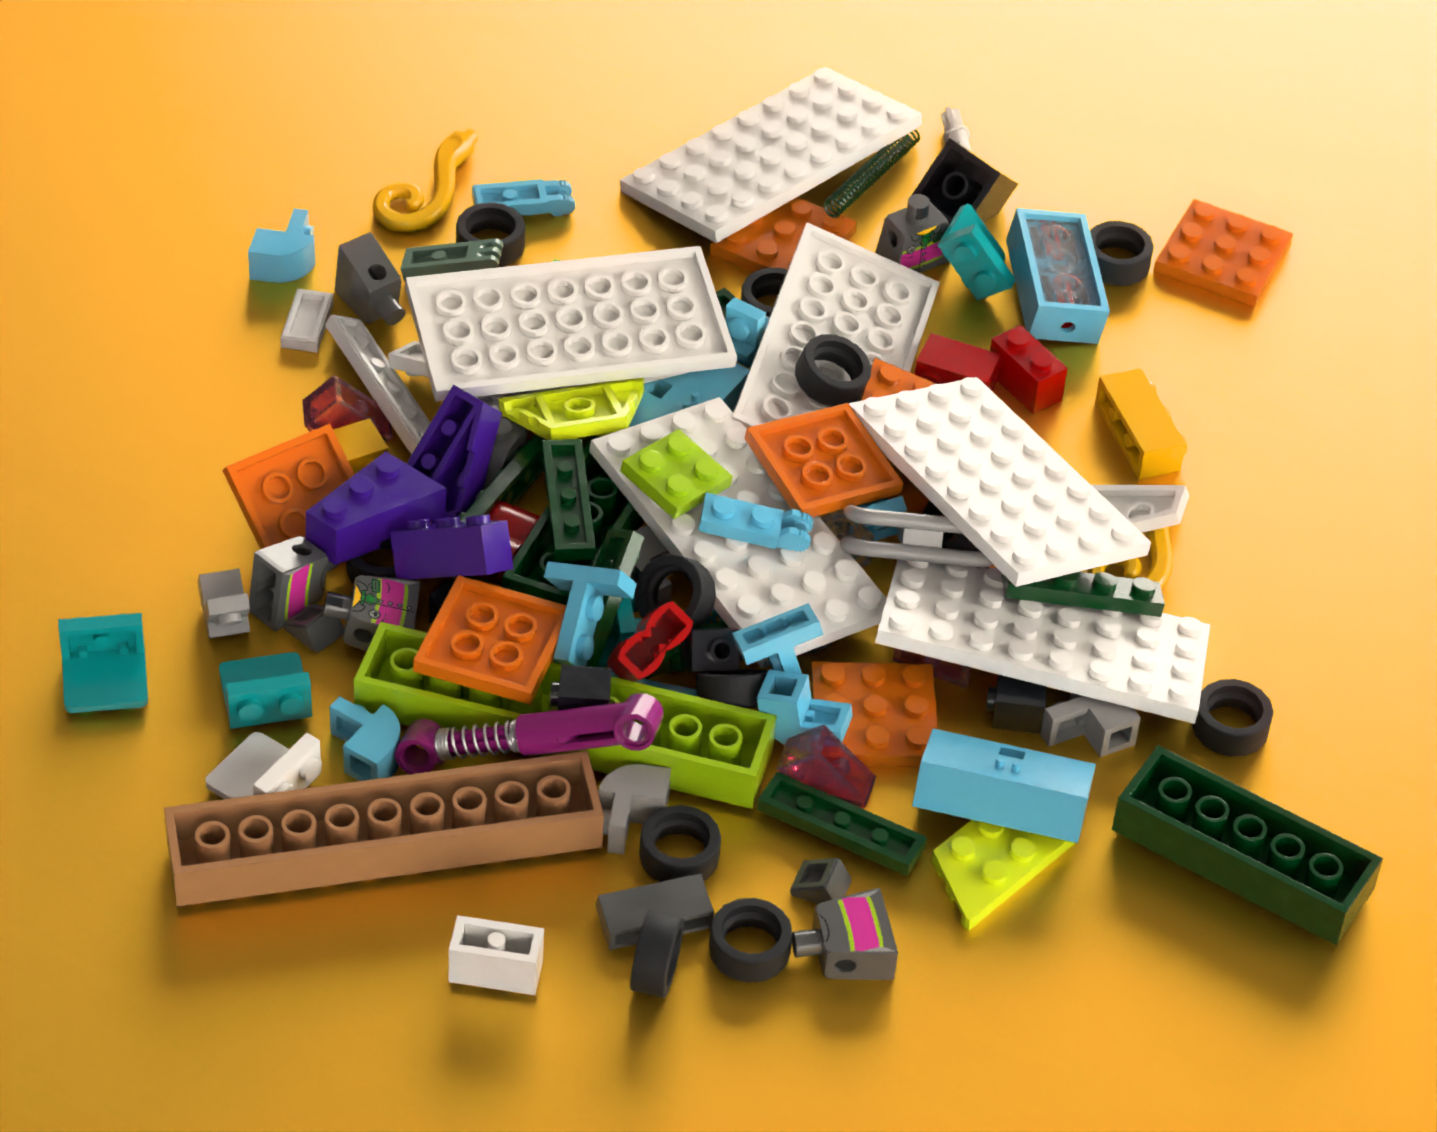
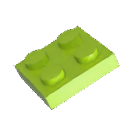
[620,429,733,519]

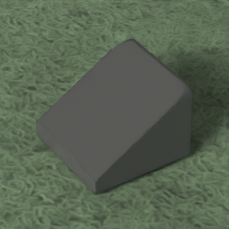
[282,603,344,652]
[789,858,851,904]

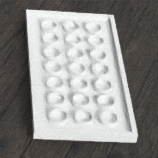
[619,66,923,243]
[732,222,940,429]
[405,246,737,402]
[849,377,1151,587]
[589,397,887,669]
[875,560,1210,724]

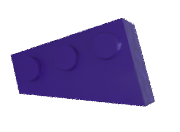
[406,384,502,518]
[306,451,446,565]
[390,514,514,579]

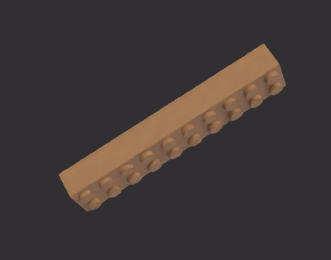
[164,751,604,907]

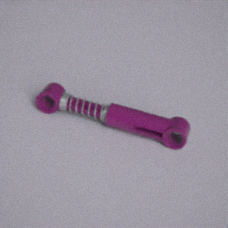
[395,693,664,774]

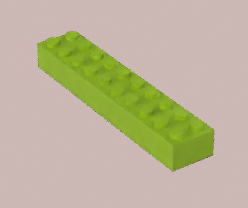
[354,621,777,809]

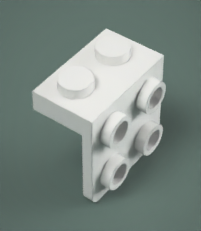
[205,732,322,799]

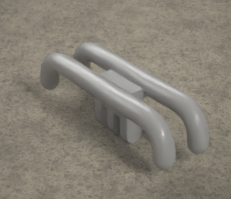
[840,504,994,567]

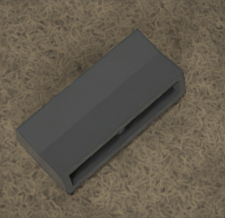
[595,873,714,950]

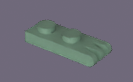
[400,239,503,281]

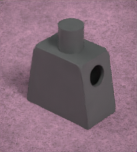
[334,232,405,326]

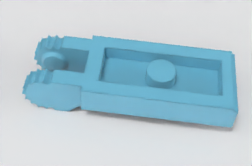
[472,179,576,216]
[698,492,814,552]

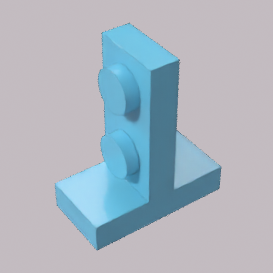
[544,562,637,666]
[732,603,824,674]

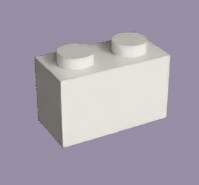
[449,915,544,995]

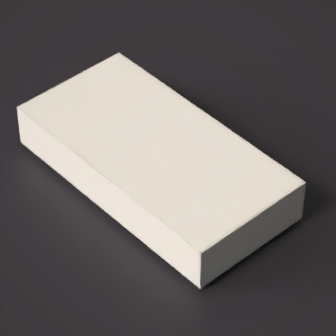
[280,288,334,353]

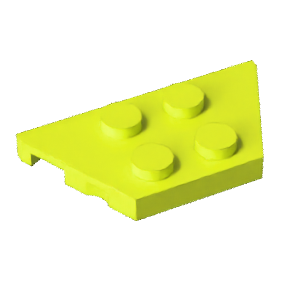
[498,378,644,440]
[932,820,1075,931]

